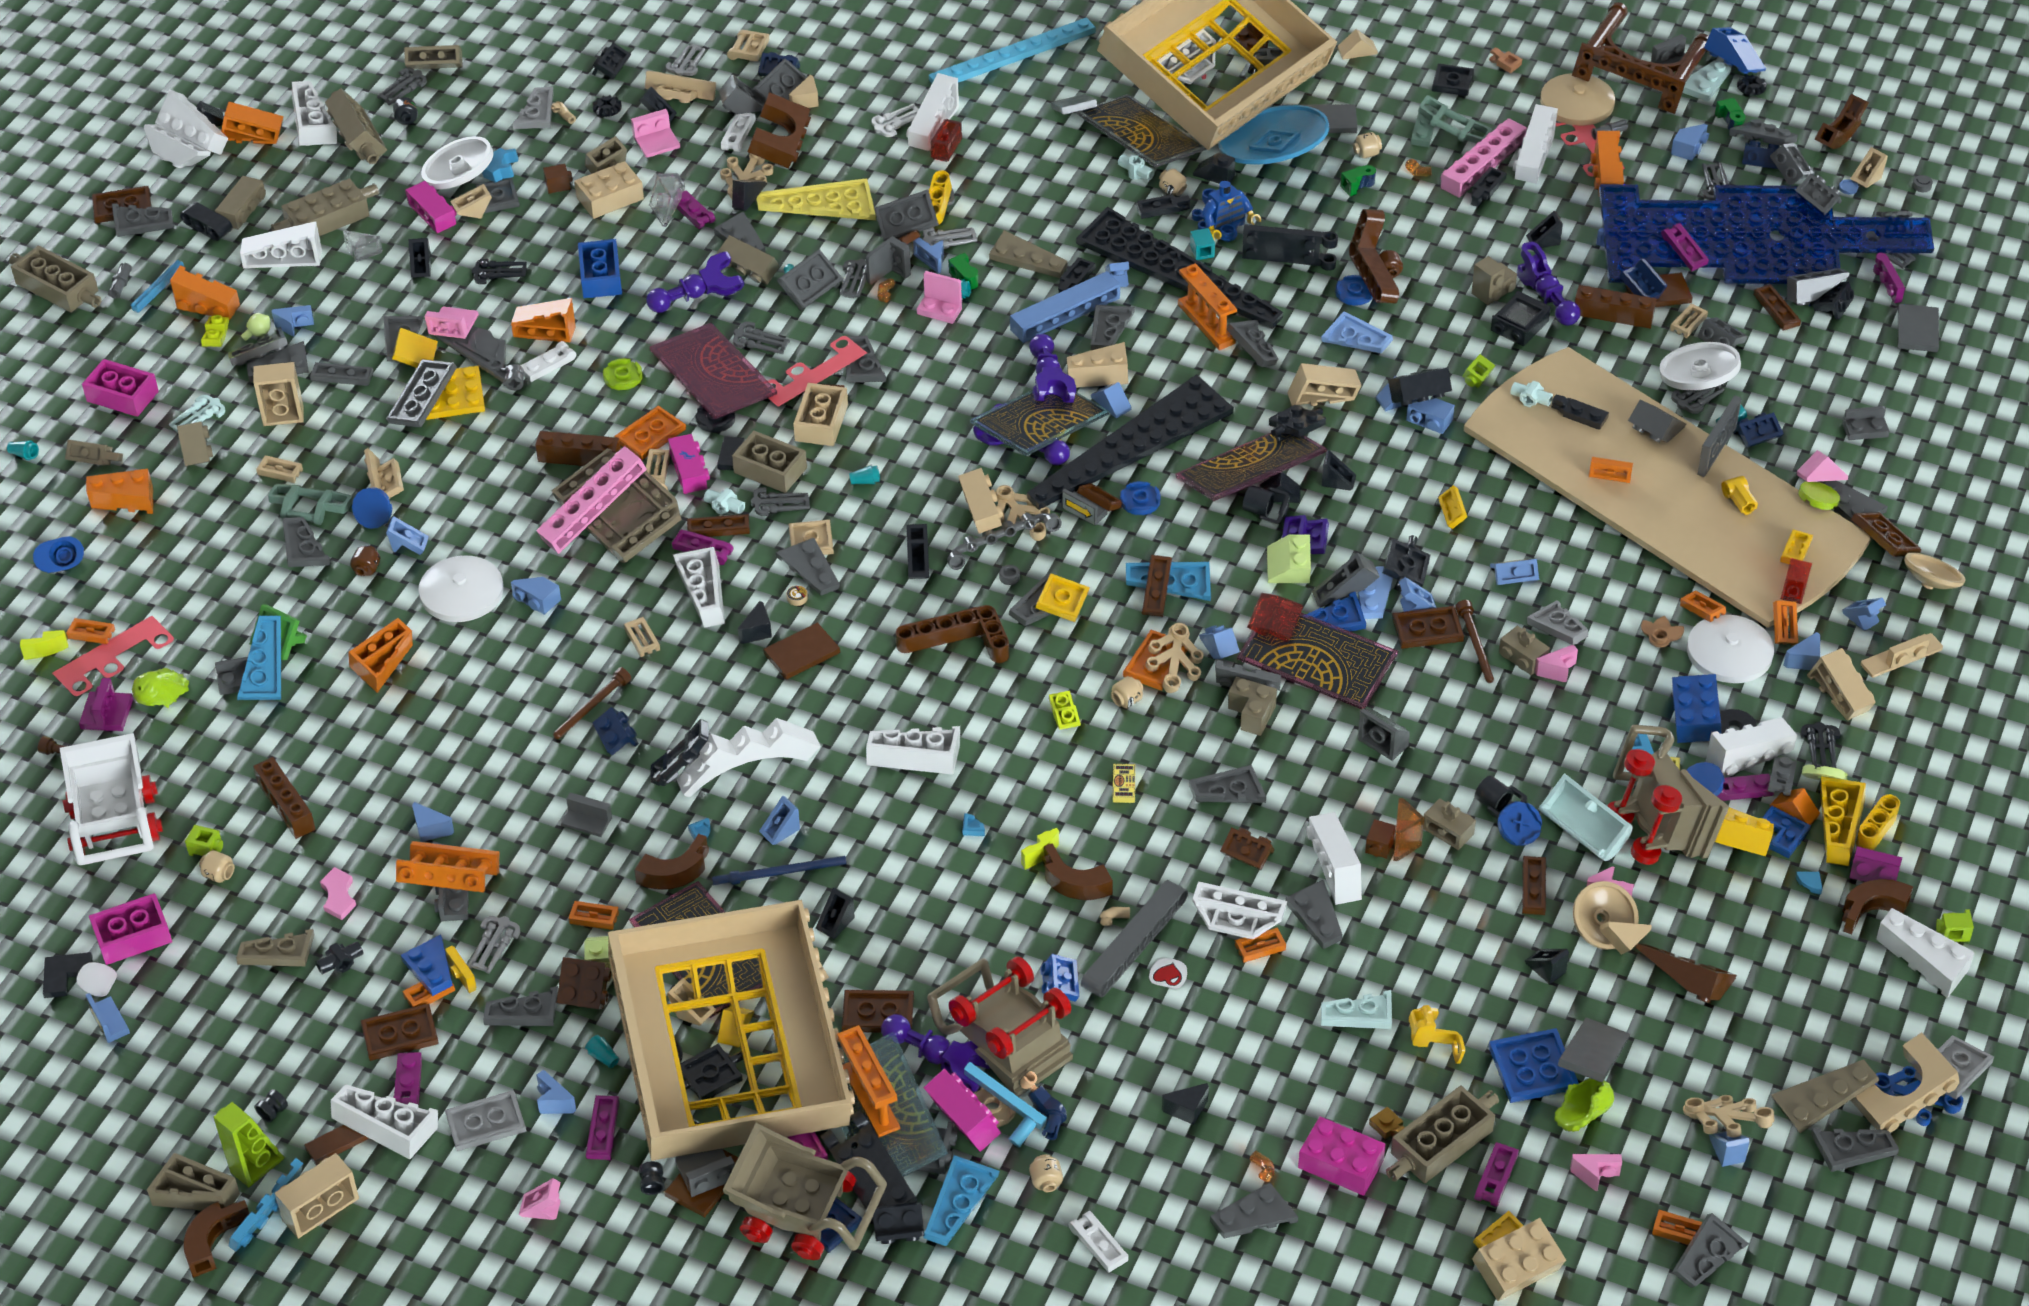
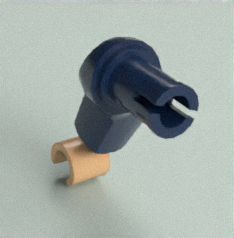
[1020,1071,1067,1140]

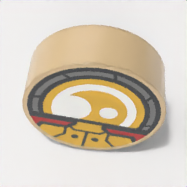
[786,586,808,606]

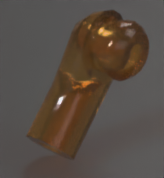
[1405,159,1432,176]
[877,278,895,303]
[1250,1150,1275,1182]

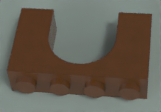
[747,92,811,169]

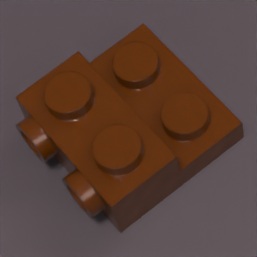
[556,957,612,1009]

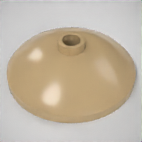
[1904,553,1966,589]
[1573,881,1639,950]

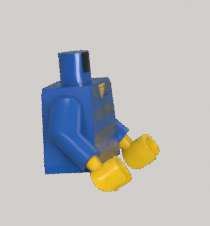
[1202,181,1261,240]

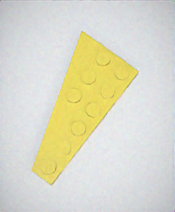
[756,178,876,220]

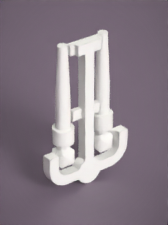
[872,104,919,137]

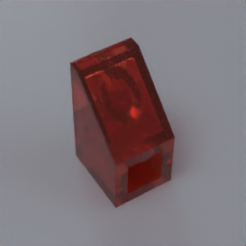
[1780,558,1813,604]

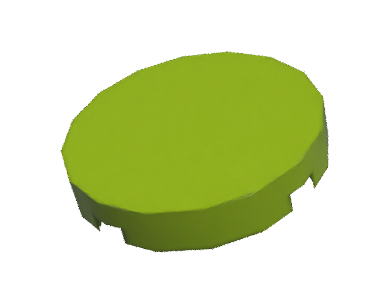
[603,358,642,390]
[1798,481,1840,510]

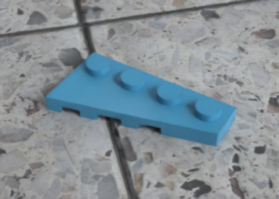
[1126,562,1211,601]
[237,616,281,700]
[923,1155,1000,1246]
[228,1158,303,1252]

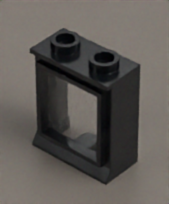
[1491,291,1551,346]

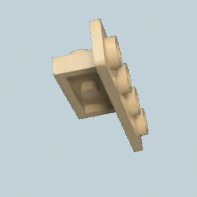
[645,70,716,103]
[364,448,404,499]
[1861,633,1943,678]

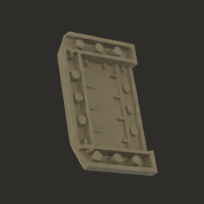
[551,448,682,563]

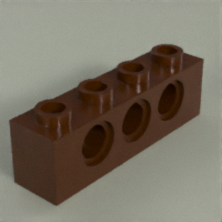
[253,757,316,839]

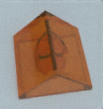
[1393,798,1425,861]

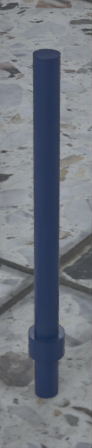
[712,856,846,886]

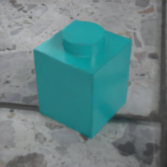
[1190,228,1215,260]

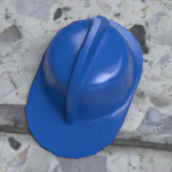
[33,536,84,573]

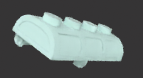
[1538,773,1633,861]

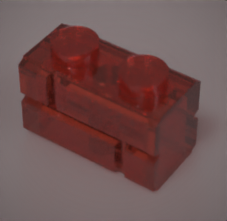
[930,119,962,162]

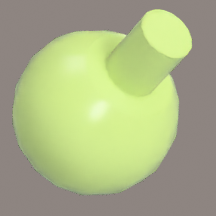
[241,313,271,341]

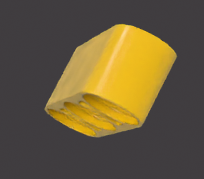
[929,170,952,225]
[1856,794,1900,850]

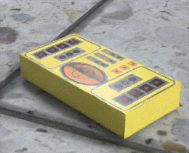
[1113,764,1135,803]

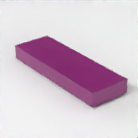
[586,1095,620,1160]

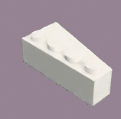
[906,73,959,151]
[292,81,337,146]
[155,90,228,155]
[1513,104,1558,184]
[240,221,322,268]
[673,547,725,628]
[1706,718,1797,778]
[866,726,960,774]
[1306,812,1362,905]
[1876,908,1974,998]
[331,1085,438,1159]

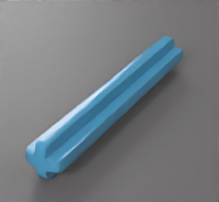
[131,260,184,313]

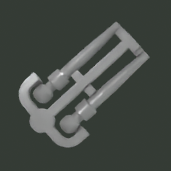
[666,44,705,76]
[923,227,978,249]
[468,916,520,974]

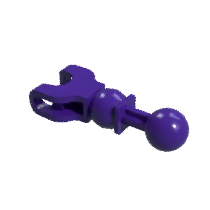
[1517,242,1580,326]
[646,252,745,313]
[1029,334,1076,403]
[973,404,1070,466]
[881,1014,990,1093]

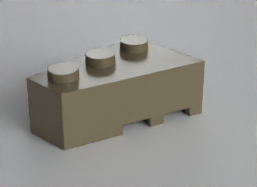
[147,1153,240,1210]

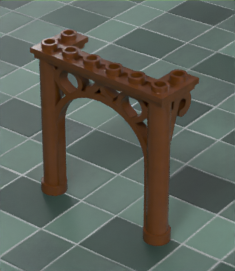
[1572,2,1709,114]

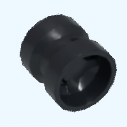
[254,1089,288,1123]
[639,1161,665,1195]

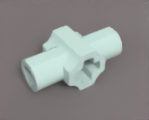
[1118,154,1155,180]
[1511,381,1553,408]
[704,488,745,515]

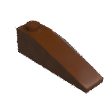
[1635,943,1737,1003]

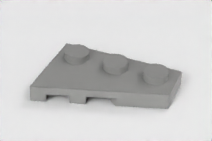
[513,87,554,129]
[1527,600,1588,645]

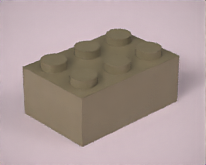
[732,431,807,493]

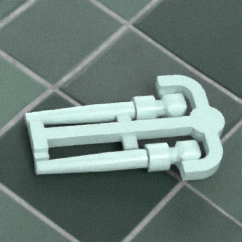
[169,395,225,433]

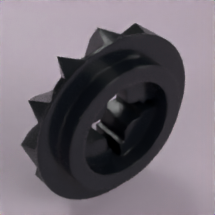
[1737,74,1767,96]
[593,95,622,117]

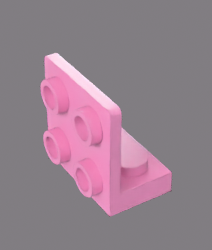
[631,109,680,157]
[917,271,962,324]
[425,307,479,339]

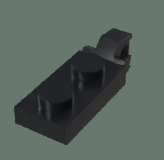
[1471,167,1507,207]
[1136,194,1190,219]
[1058,257,1096,293]
[1551,394,1609,430]

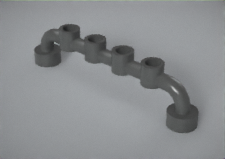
[947,513,1062,570]

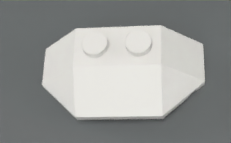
[1158,29,1216,84]
[144,124,211,168]
[1193,882,1287,939]

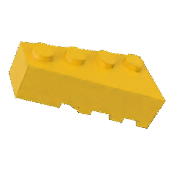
[1820,776,1866,866]
[1715,807,1774,857]

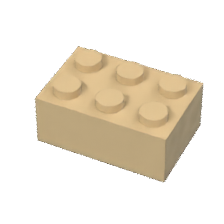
[574,161,644,219]
[253,362,304,426]
[793,383,848,446]
[274,1153,359,1239]
[1472,1218,1566,1301]

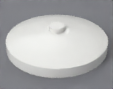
[422,137,493,189]
[1660,342,1741,390]
[419,556,504,622]
[1687,614,1774,683]

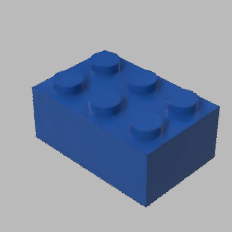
[578,239,622,298]
[1672,674,1721,743]

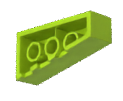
[213,1102,285,1188]

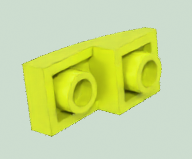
[201,315,229,347]
[20,630,69,660]
[1048,691,1081,730]
[1021,828,1059,870]

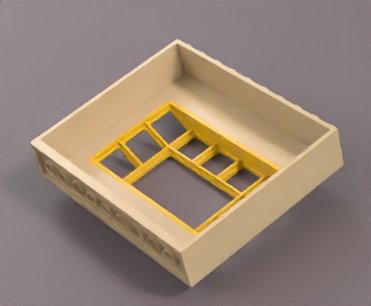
[1097,0,1337,150]
[608,900,855,1161]

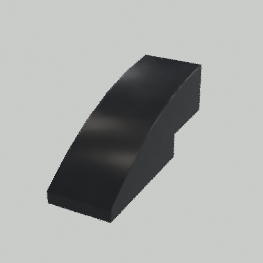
[906,524,929,579]

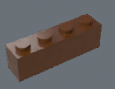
[1575,285,1657,329]
[535,431,621,466]

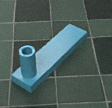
[964,1062,1046,1148]

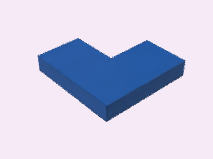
[1762,806,1811,859]

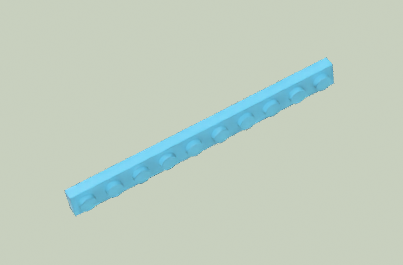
[929,17,1096,83]

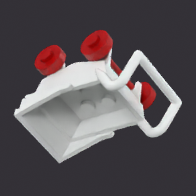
[60,733,163,865]

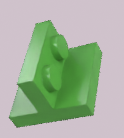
[249,605,307,660]

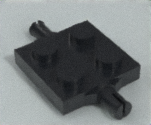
[1269,405,1326,438]
[1382,535,1431,592]
[680,1043,744,1100]

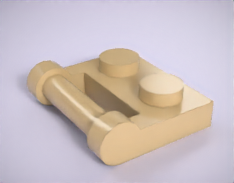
[727,30,770,62]

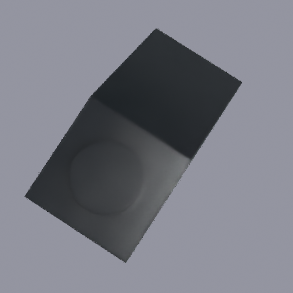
[1193,153,1235,184]

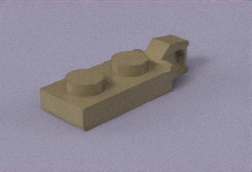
[65,440,123,465]

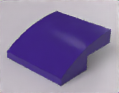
[1282,515,1329,554]

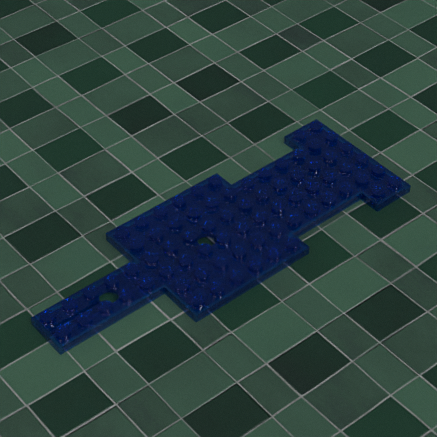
[1599,184,1934,284]

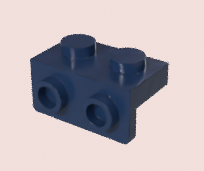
[1742,140,1780,169]
[1619,258,1667,299]
[592,707,639,756]

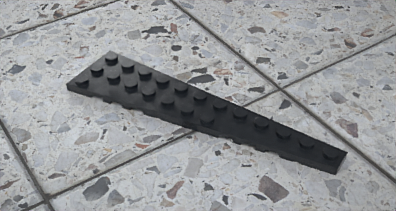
[1076,206,1283,329]
[1027,374,1234,510]

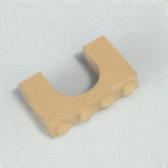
[1851,1032,1960,1132]

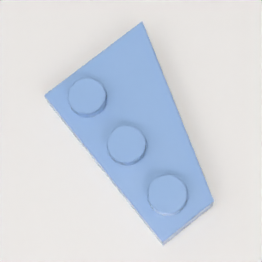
[1321,311,1393,353]
[1357,566,1393,619]

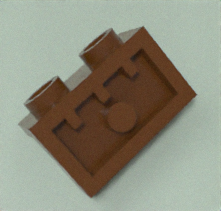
[1234,23,1269,51]
[1220,827,1275,870]

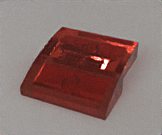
[1247,593,1303,642]

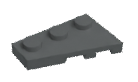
[714,212,765,252]
[228,327,288,366]
[846,336,886,382]
[283,517,330,567]
[1215,659,1281,691]
[1285,879,1343,949]
[483,986,558,1026]
[1210,1183,1298,1239]

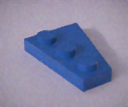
[1303,591,1367,633]
[401,934,453,996]

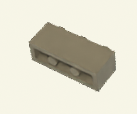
[404,45,463,69]
[215,176,266,230]
[717,235,780,285]

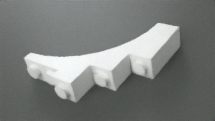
[677,718,821,797]

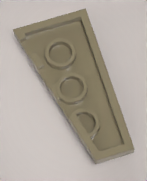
[989,230,1067,278]
[1771,1059,1879,1133]

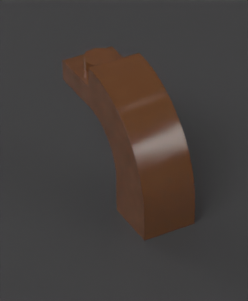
[1814,94,1869,149]
[634,834,709,890]
[1042,843,1113,900]
[1842,879,1913,935]
[184,1200,250,1278]

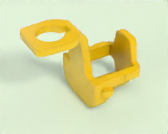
[1409,1005,1465,1064]

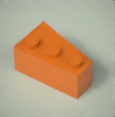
[221,102,284,144]
[1590,131,1624,197]
[170,265,240,320]
[511,298,576,343]
[86,469,153,514]
[348,618,413,693]

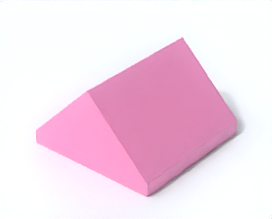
[1797,450,1848,482]

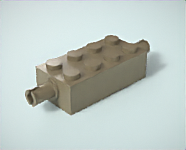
[325,88,387,164]
[271,178,379,236]
[9,245,101,312]
[1386,1085,1499,1184]

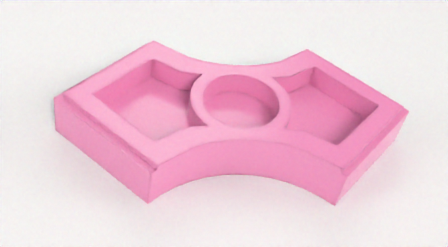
[320,867,356,920]

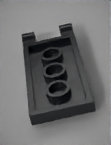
[1242,224,1338,271]
[821,1109,917,1222]

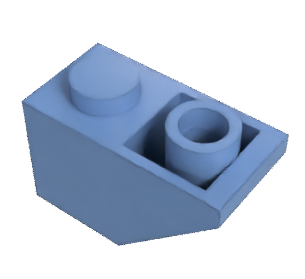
[1671,124,1709,161]
[1406,398,1455,434]
[511,577,561,615]
[1199,625,1240,659]

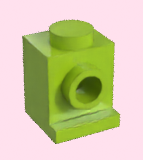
[1462,354,1496,388]
[185,825,223,856]
[1936,909,1974,942]

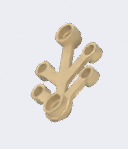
[720,153,773,199]
[995,485,1050,541]
[1145,623,1204,693]
[1683,1095,1774,1138]

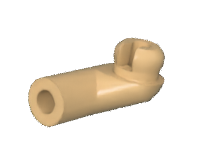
[551,101,576,124]
[1099,907,1130,926]

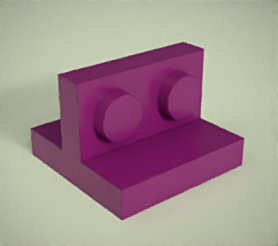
[79,678,133,731]
[1849,846,1903,882]

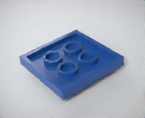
[1488,1028,1579,1103]

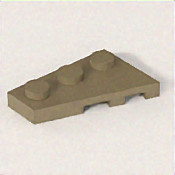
[236,929,314,966]

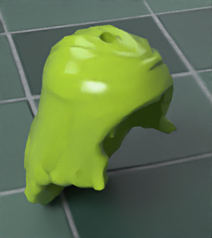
[132,668,189,708]
[1555,1078,1614,1132]

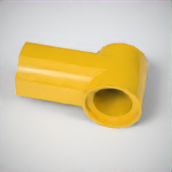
[1721,476,1758,515]

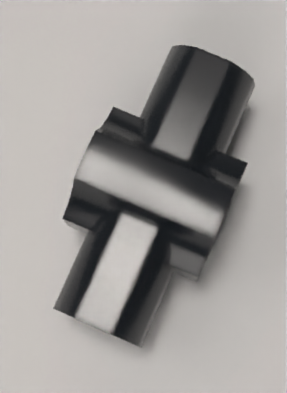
[315,941,364,975]

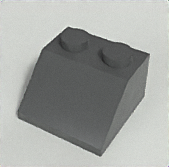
[719,74,764,114]
[1628,399,1686,443]
[1358,709,1410,761]

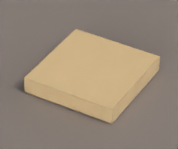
[789,520,834,555]

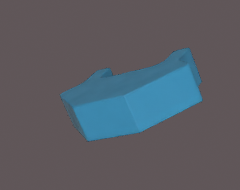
[482,148,519,183]

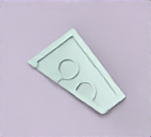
[1683,60,1732,102]
[1321,990,1392,1029]

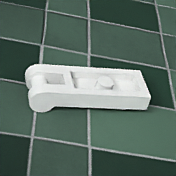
[721,113,756,152]
[520,341,576,382]
[1068,1211,1128,1273]

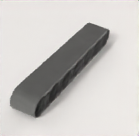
[1081,880,1188,998]

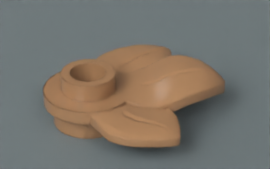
[1641,616,1684,647]

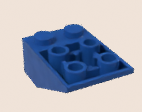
[1704,27,1766,74]

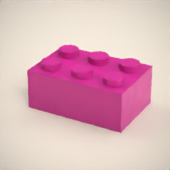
[82,359,159,417]
[89,893,172,965]
[923,1068,1001,1152]
[1298,1116,1385,1196]

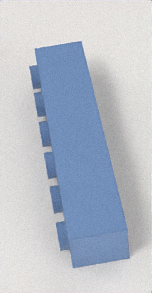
[1010,271,1120,343]

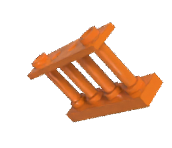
[1178,263,1237,350]
[396,841,499,893]
[837,1025,900,1138]

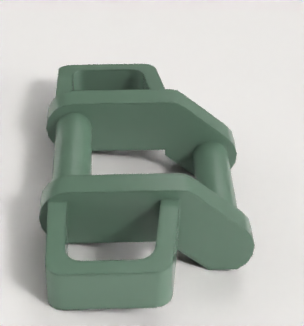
[1418,95,1492,144]
[268,484,352,525]

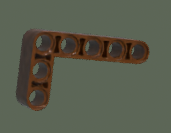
[1349,209,1399,304]
[895,605,1009,663]

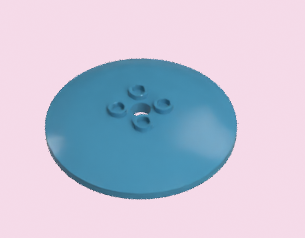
[1218,105,1329,165]

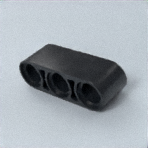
[180,202,233,241]

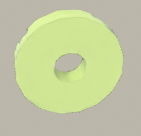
[1802,765,1848,781]

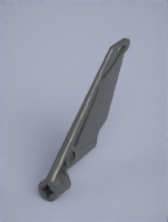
[433,326,524,391]

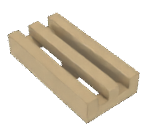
[1670,303,1708,338]
[646,449,670,484]
[256,455,303,483]
[624,617,660,657]

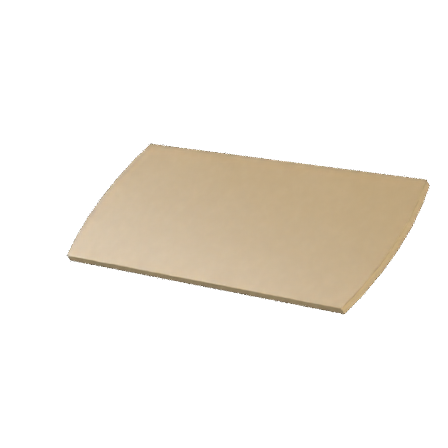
[1464,347,1871,628]

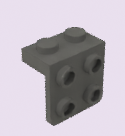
[866,236,911,285]
[675,1148,735,1197]

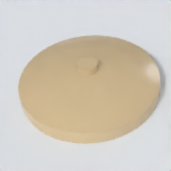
[1540,73,1615,126]

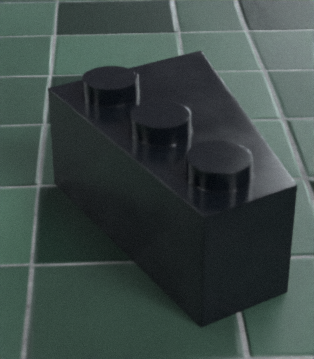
[1388,367,1452,406]

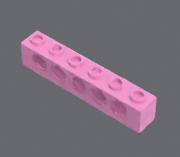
[1441,118,1527,198]
[536,446,647,554]

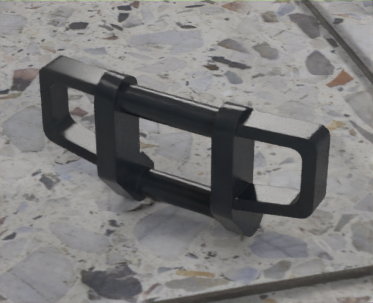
[650,719,709,786]

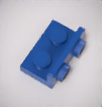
[1040,954,1080,1002]

